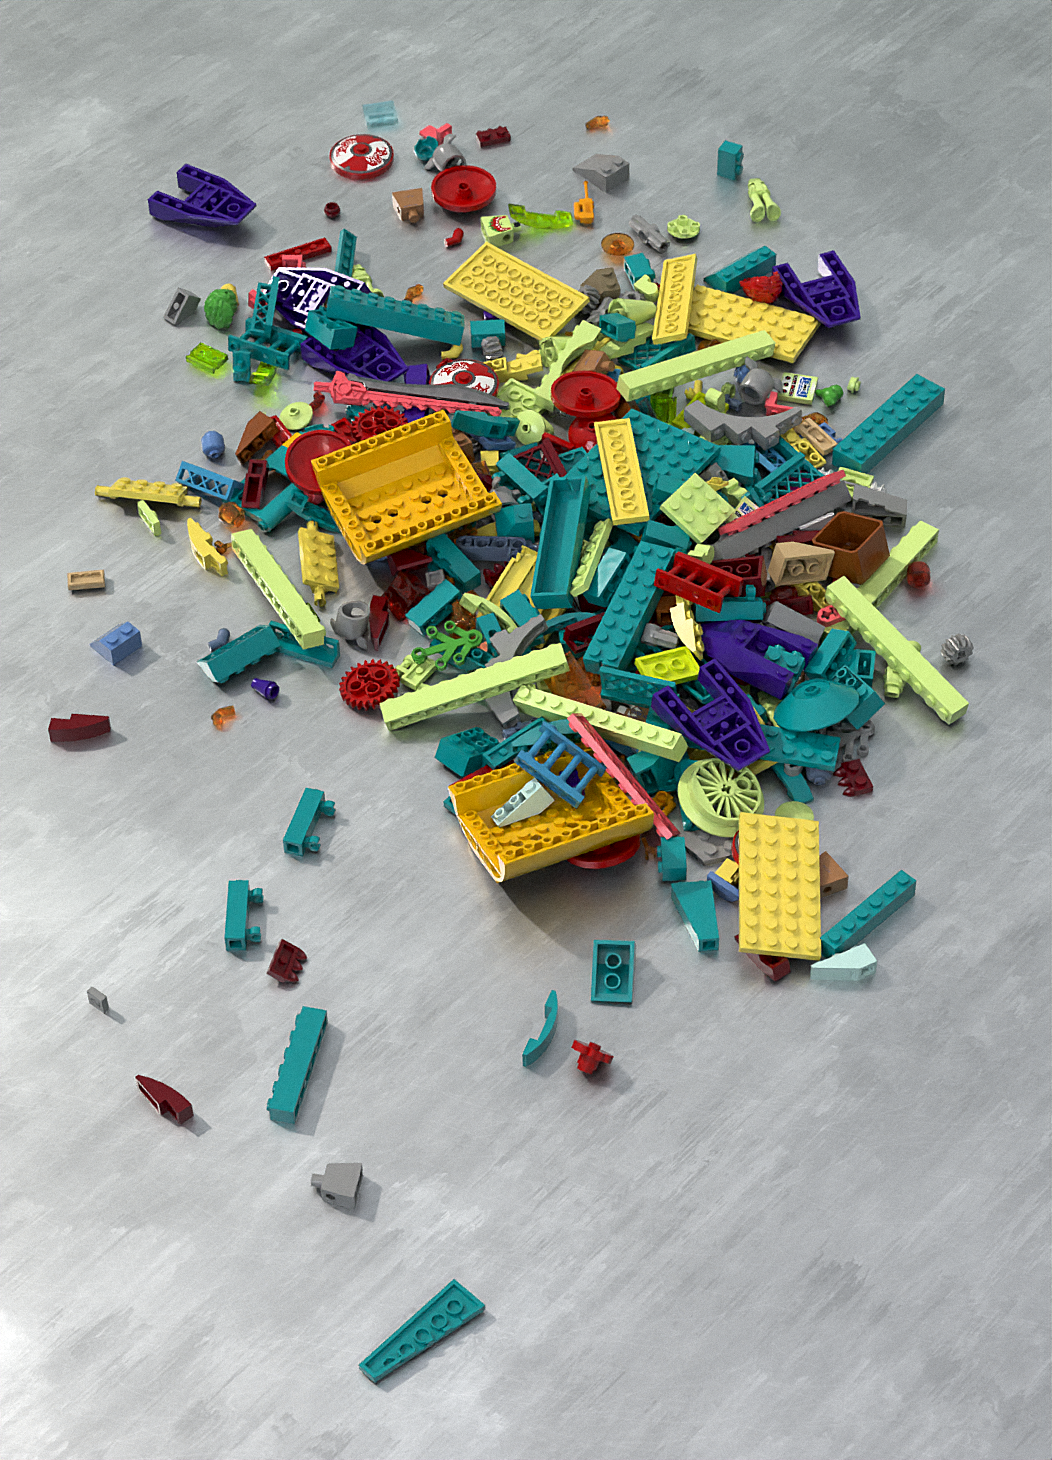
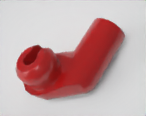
[444,228,464,247]

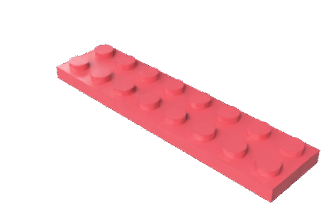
[717,470,846,536]
[567,713,681,840]

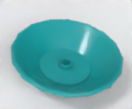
[773,678,860,732]

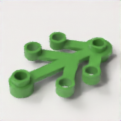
[411,621,483,671]

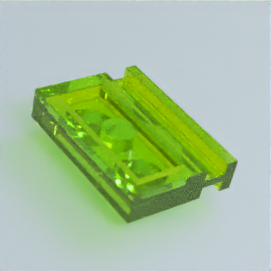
[185,342,228,374]
[650,392,677,425]

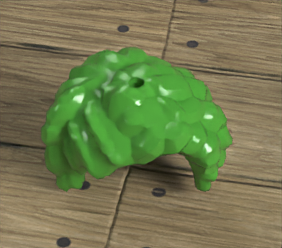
[204,289,238,330]

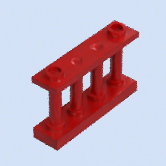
[654,551,744,613]

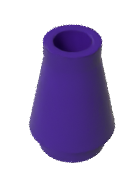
[251,678,280,699]

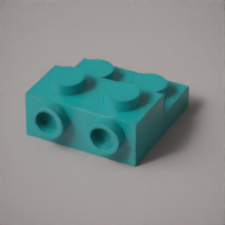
[764,645,805,695]

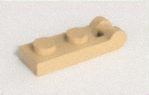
[793,418,838,456]

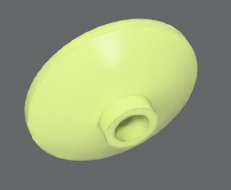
[279,402,313,431]
[515,410,546,445]

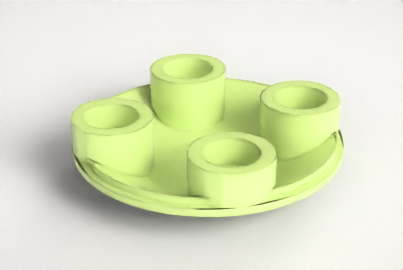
[667,215,700,239]
[775,801,814,820]

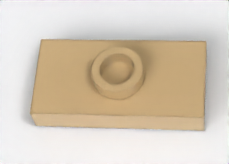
[67,570,105,590]

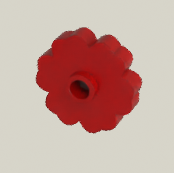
[571,1040,614,1075]

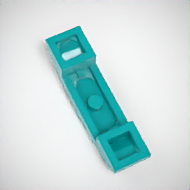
[286,489,342,534]
[529,612,595,648]
[771,762,814,804]
[522,990,558,1067]

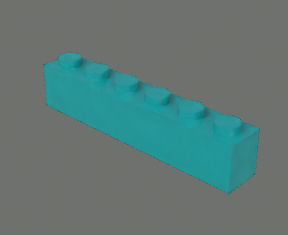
[820,869,916,959]
[266,1006,328,1124]

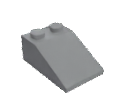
[573,154,629,193]

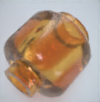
[218,501,245,528]

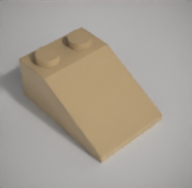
[768,542,835,586]

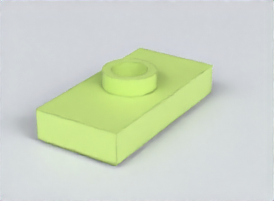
[137,500,161,536]

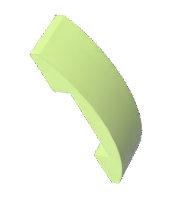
[459,593,517,634]

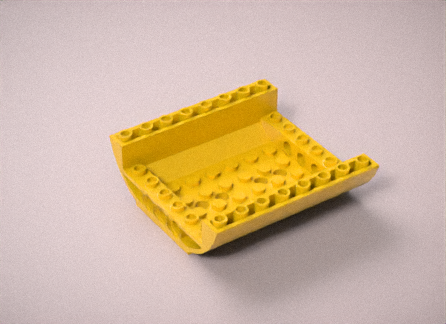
[311,409,502,565]
[448,741,654,883]

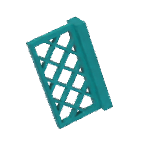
[617,333,696,371]
[754,452,825,502]
[599,666,680,709]

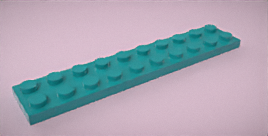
[646,706,841,772]

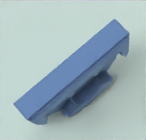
[707,871,739,902]

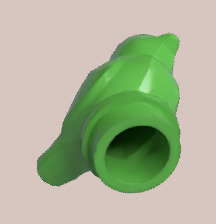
[815,385,843,407]

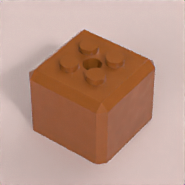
[812,511,890,585]

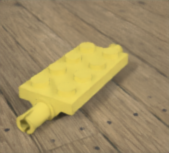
[95,477,202,508]
[298,521,339,607]

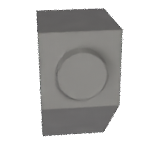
[163,287,201,325]

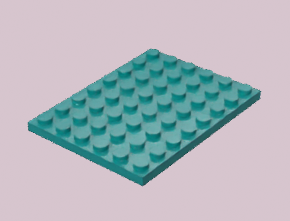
[564,409,721,537]

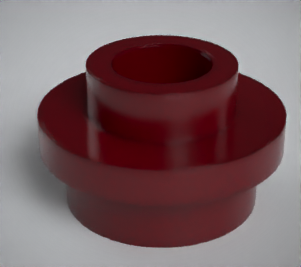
[324,202,340,217]

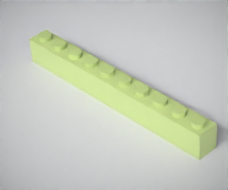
[616,330,776,402]
[819,520,939,643]
[231,529,326,650]
[825,576,969,725]
[379,643,570,731]
[513,685,688,762]

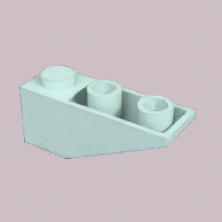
[491,778,555,827]
[810,943,877,981]

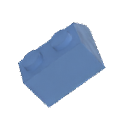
[90,622,142,666]

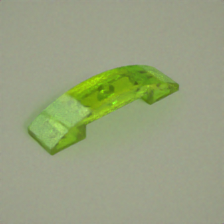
[508,203,574,229]
[249,348,281,385]

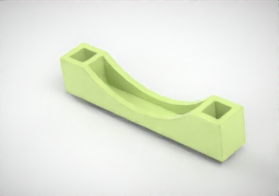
[533,320,601,413]

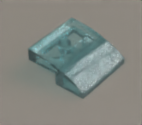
[362,101,399,129]

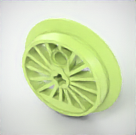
[678,757,764,837]

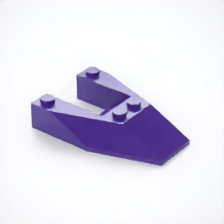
[148,164,257,227]
[772,250,861,328]
[263,267,372,335]
[300,320,408,382]
[700,619,818,700]
[651,659,770,771]

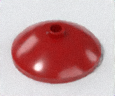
[568,413,617,453]

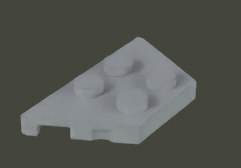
[675,829,734,866]

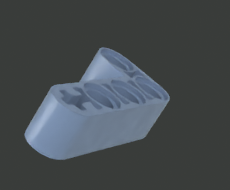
[456,536,527,563]

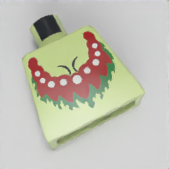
[481,215,521,247]

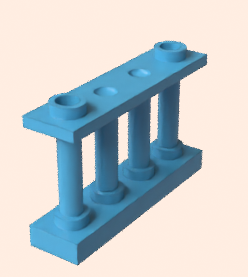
[514,721,607,809]

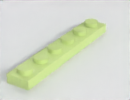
[570,518,613,597]

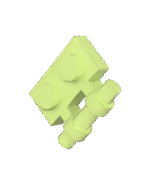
[394,653,437,691]

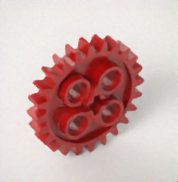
[351,406,408,443]
[339,659,400,711]

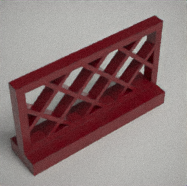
[513,437,567,513]

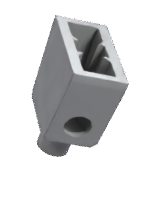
[311,1163,363,1210]

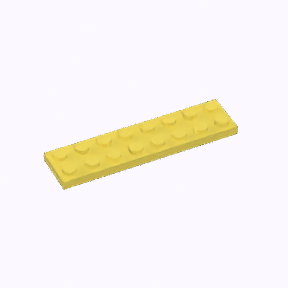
[652,254,698,345]
[594,418,649,526]

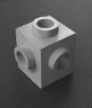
[698,462,729,492]

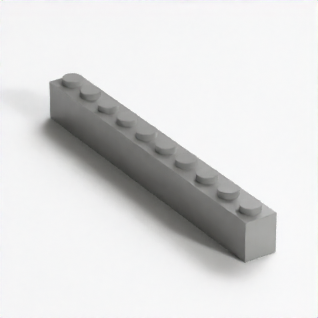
[711,480,852,561]

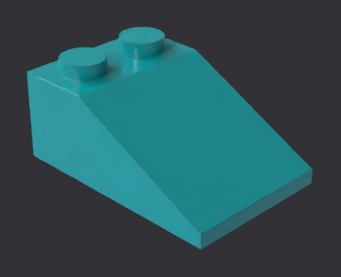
[591,940,636,1003]

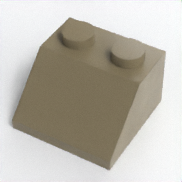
[580,267,621,308]

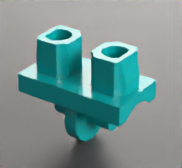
[233,350,251,382]
[740,486,773,507]

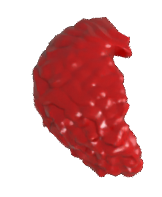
[739,271,783,304]

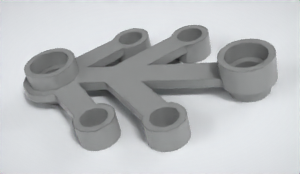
[825,720,875,763]

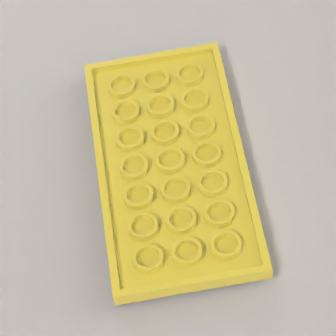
[443,242,590,341]
[688,285,821,363]
[739,812,821,961]

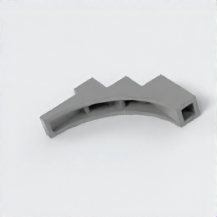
[684,400,802,450]
[484,614,548,730]

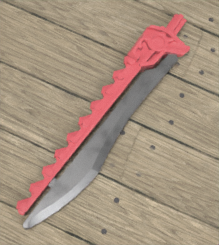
[313,371,510,416]

